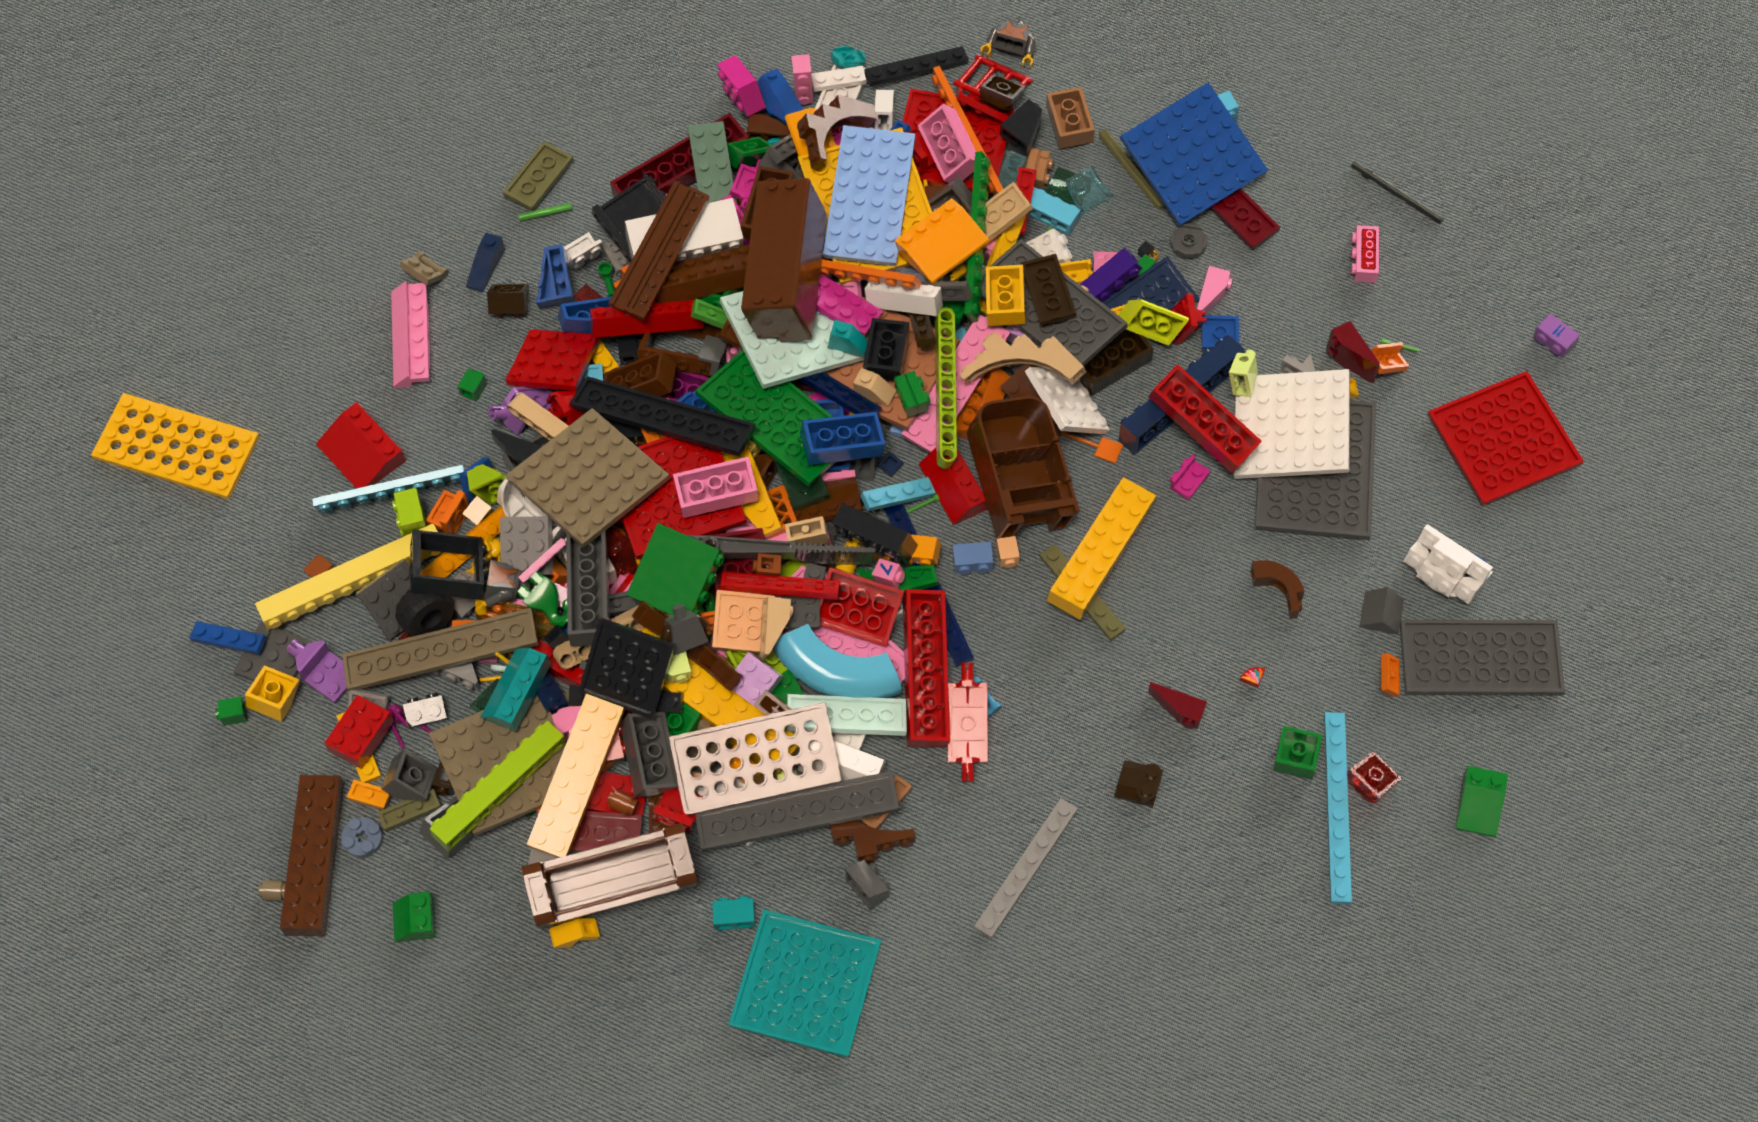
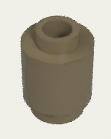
[258,880,286,901]

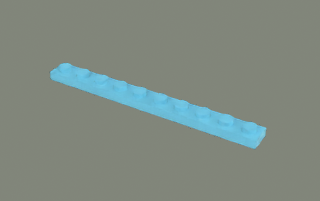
[1324,712,1352,904]

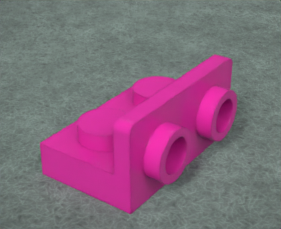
[1170,454,1211,501]

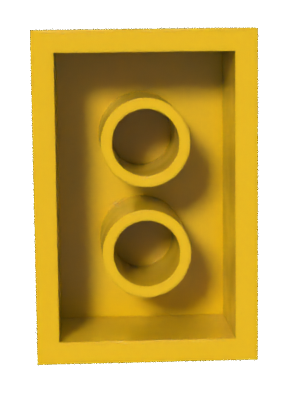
[986,265,1025,326]

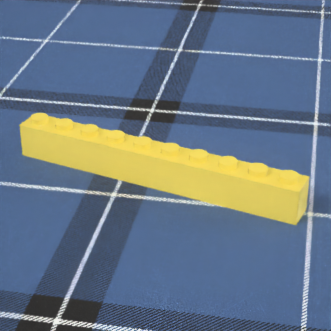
[255,524,441,630]

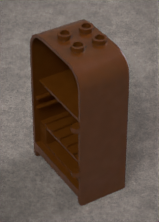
[967,396,1080,539]

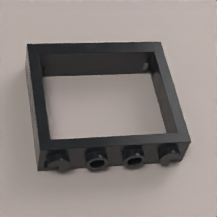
[410,529,487,600]

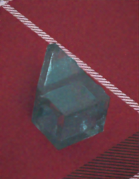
[998,150,1027,189]

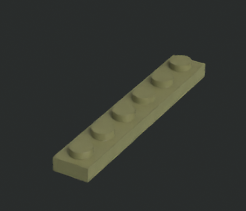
[1039,544,1126,642]

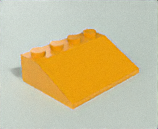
[894,198,990,284]

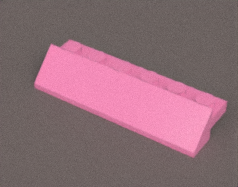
[391,281,430,388]

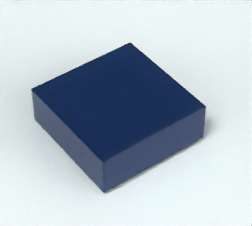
[877,451,904,478]

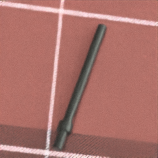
[1351,161,1444,224]

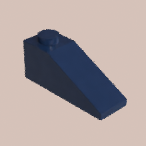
[466,232,505,293]

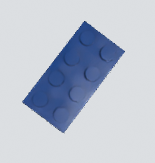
[800,412,885,465]

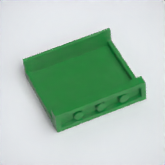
[626,523,725,616]

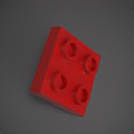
[1170,294,1207,344]

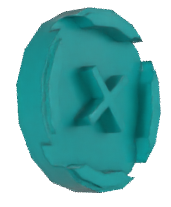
[831,46,866,68]

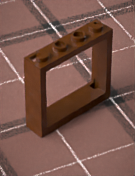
[638,322,722,376]

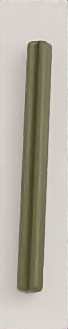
[1099,129,1165,210]

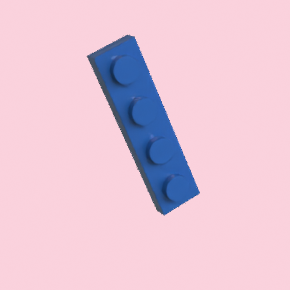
[189,621,267,655]

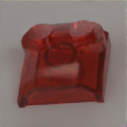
[608,526,638,575]
[1347,750,1403,803]

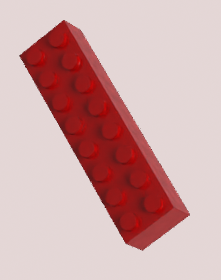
[903,589,950,748]

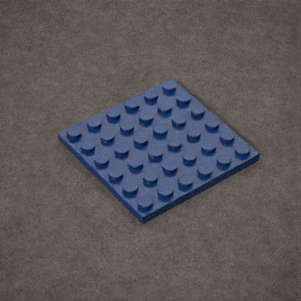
[1120,82,1268,227]

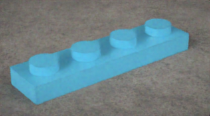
[860,477,936,512]

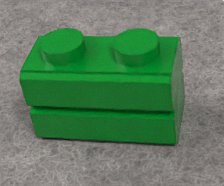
[894,371,930,417]

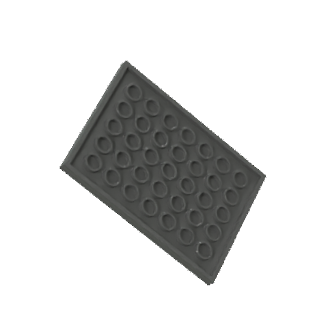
[1255,400,1376,540]

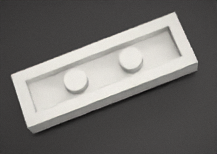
[811,66,866,92]

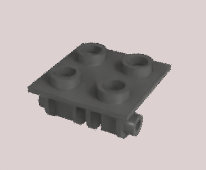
[781,595,820,632]

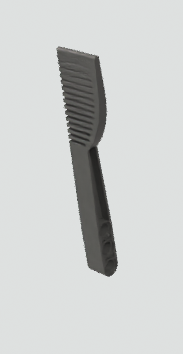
[687,535,875,565]

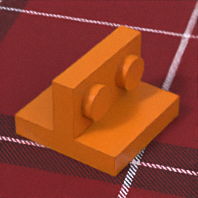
[425,490,469,534]

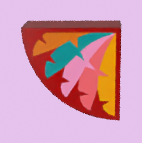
[1240,667,1265,688]

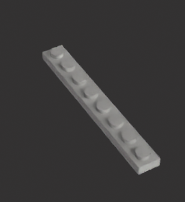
[974,798,1078,939]

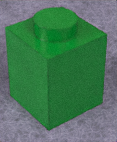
[457,369,487,402]
[215,696,247,726]

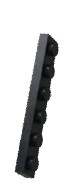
[864,46,969,87]
[569,685,684,713]

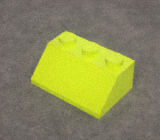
[1119,299,1189,346]

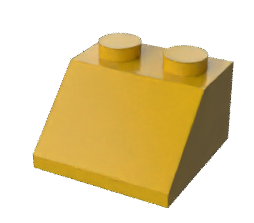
[245,665,300,722]

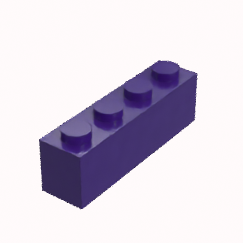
[1079,247,1143,302]

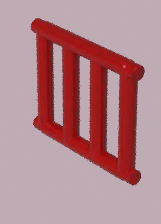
[953,54,1033,110]

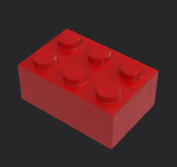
[324,695,394,769]

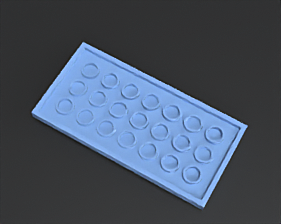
[823,125,915,266]

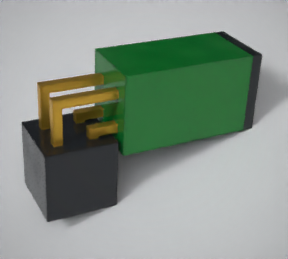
[1132,241,1159,279]

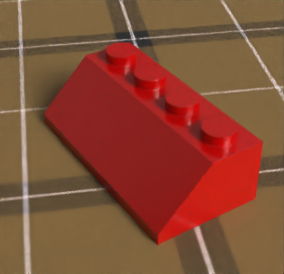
[919,441,987,526]

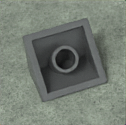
[1360,587,1404,635]

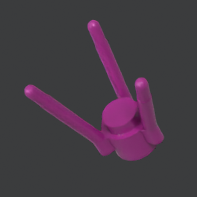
[386,703,432,749]

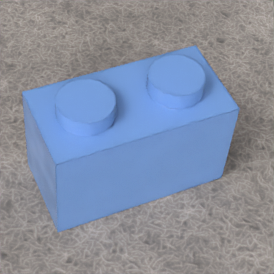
[953,541,993,575]

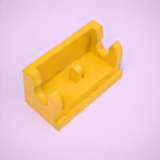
[1060,259,1093,284]

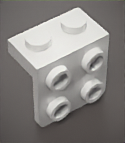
[1026,228,1072,263]
[565,232,602,270]

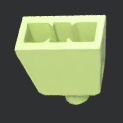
[1229,350,1258,397]

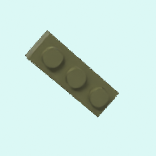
[377,789,441,832]

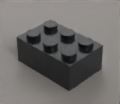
[863,318,910,381]

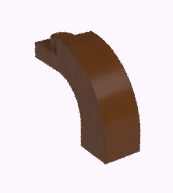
[1250,560,1304,619]

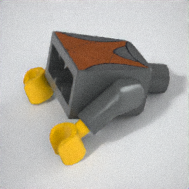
[981,20,1036,69]
[474,560,530,615]

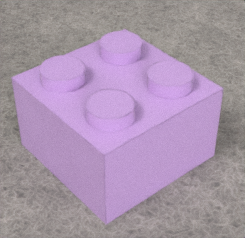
[732,652,784,707]

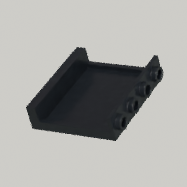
[592,172,666,263]

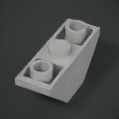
[430,662,480,691]

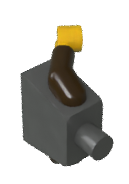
[660,604,710,655]

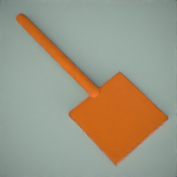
[1060,431,1123,464]

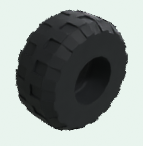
[395,589,455,637]

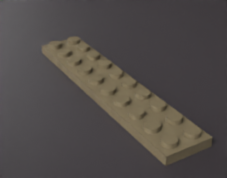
[342,608,539,691]

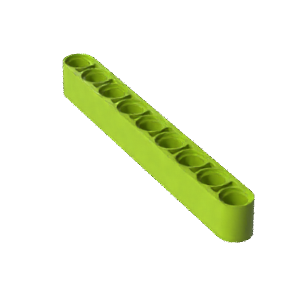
[935,307,957,469]

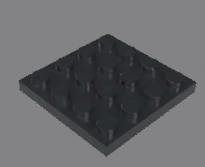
[578,617,676,719]

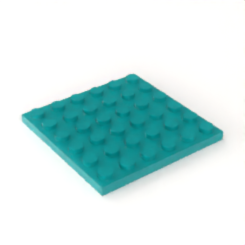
[728,909,881,1059]

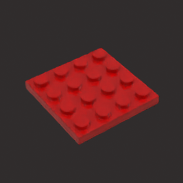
[505,329,600,391]

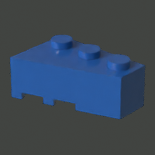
[536,244,575,309]

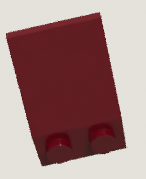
[1326,321,1380,383]

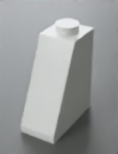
[875,90,894,131]

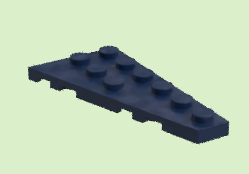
[1102,256,1200,310]

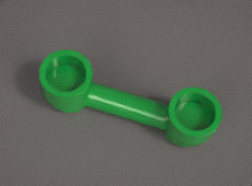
[598,262,615,297]

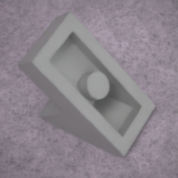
[1281,354,1315,373]

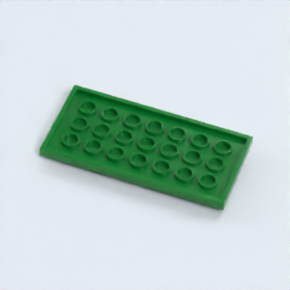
[695,349,835,487]

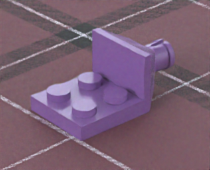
[488,386,553,435]
[286,639,347,705]

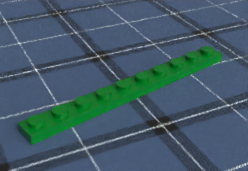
[964,151,990,322]

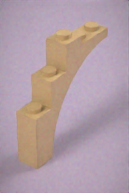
[959,331,1086,385]

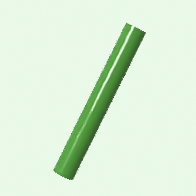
[518,203,572,221]

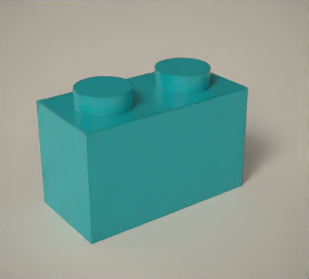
[712,896,755,931]

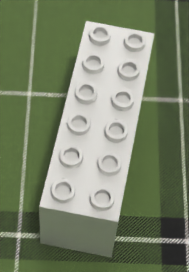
[625,198,743,262]

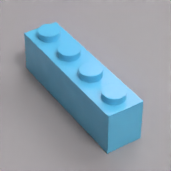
[1015,182,1080,235]

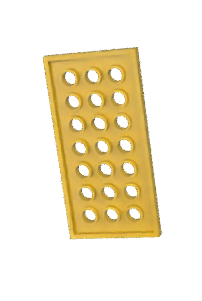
[91,393,260,500]

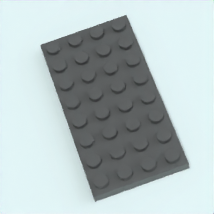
[981,239,1128,366]
[1400,620,1565,695]

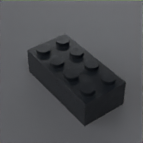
[832,503,918,565]

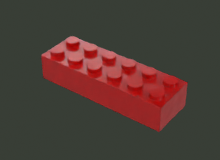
[1148,364,1262,473]

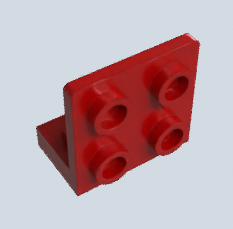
[653,788,703,834]

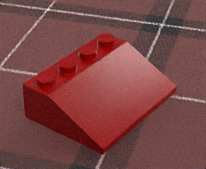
[316,402,406,489]
[820,566,905,647]

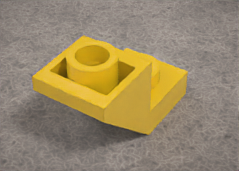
[549,918,600,948]

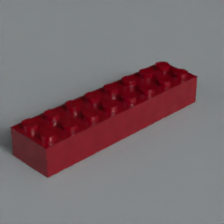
[610,113,750,197]

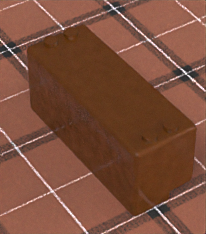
[741,178,827,341]

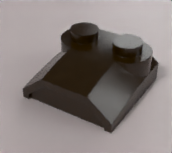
[979,73,1026,111]
[1114,760,1163,808]

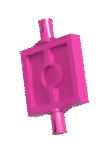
[729,159,761,211]

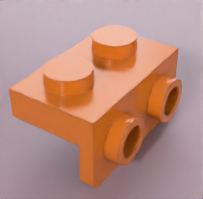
[1371,342,1409,374]

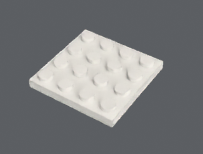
[1025,367,1110,434]

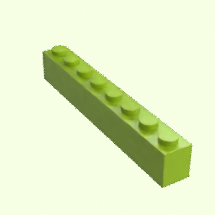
[430,721,566,852]

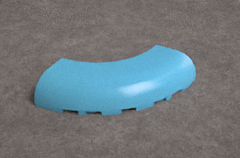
[772,624,902,698]

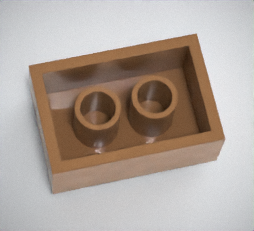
[1046,87,1095,149]

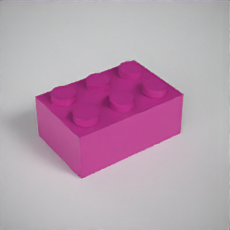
[717,55,766,117]

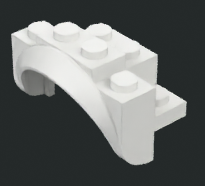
[497,479,566,545]
[1403,524,1493,604]

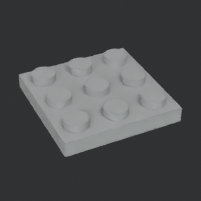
[500,516,553,575]

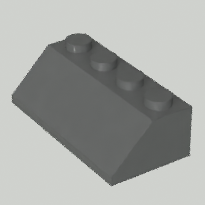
[620,712,679,797]

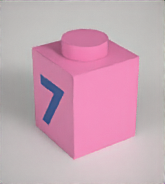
[872,558,905,588]

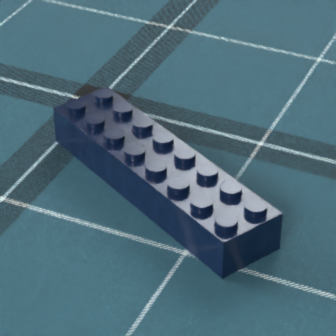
[1119,335,1245,455]

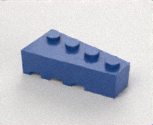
[558,296,638,336]

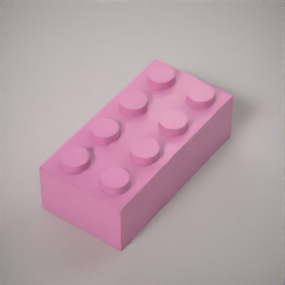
[917,104,976,183]
[673,457,759,518]

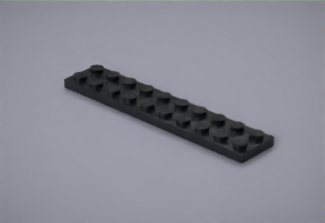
[569,376,756,457]

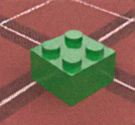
[1273,726,1322,779]

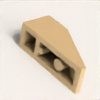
[760,596,793,659]

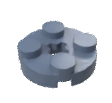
[341,817,383,858]

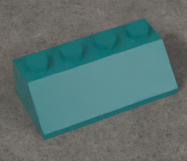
[480,648,551,732]

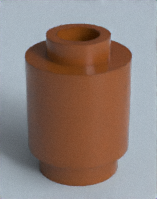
[607,789,638,815]

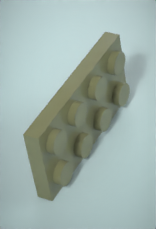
[503,141,574,211]

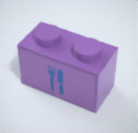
[1533,313,1580,359]

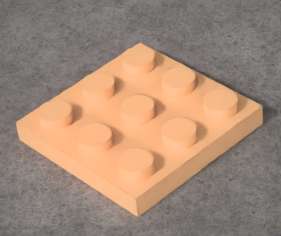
[712,590,775,654]

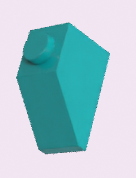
[828,320,868,357]

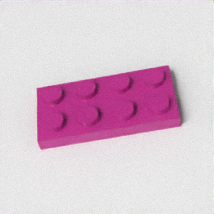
[816,273,883,337]

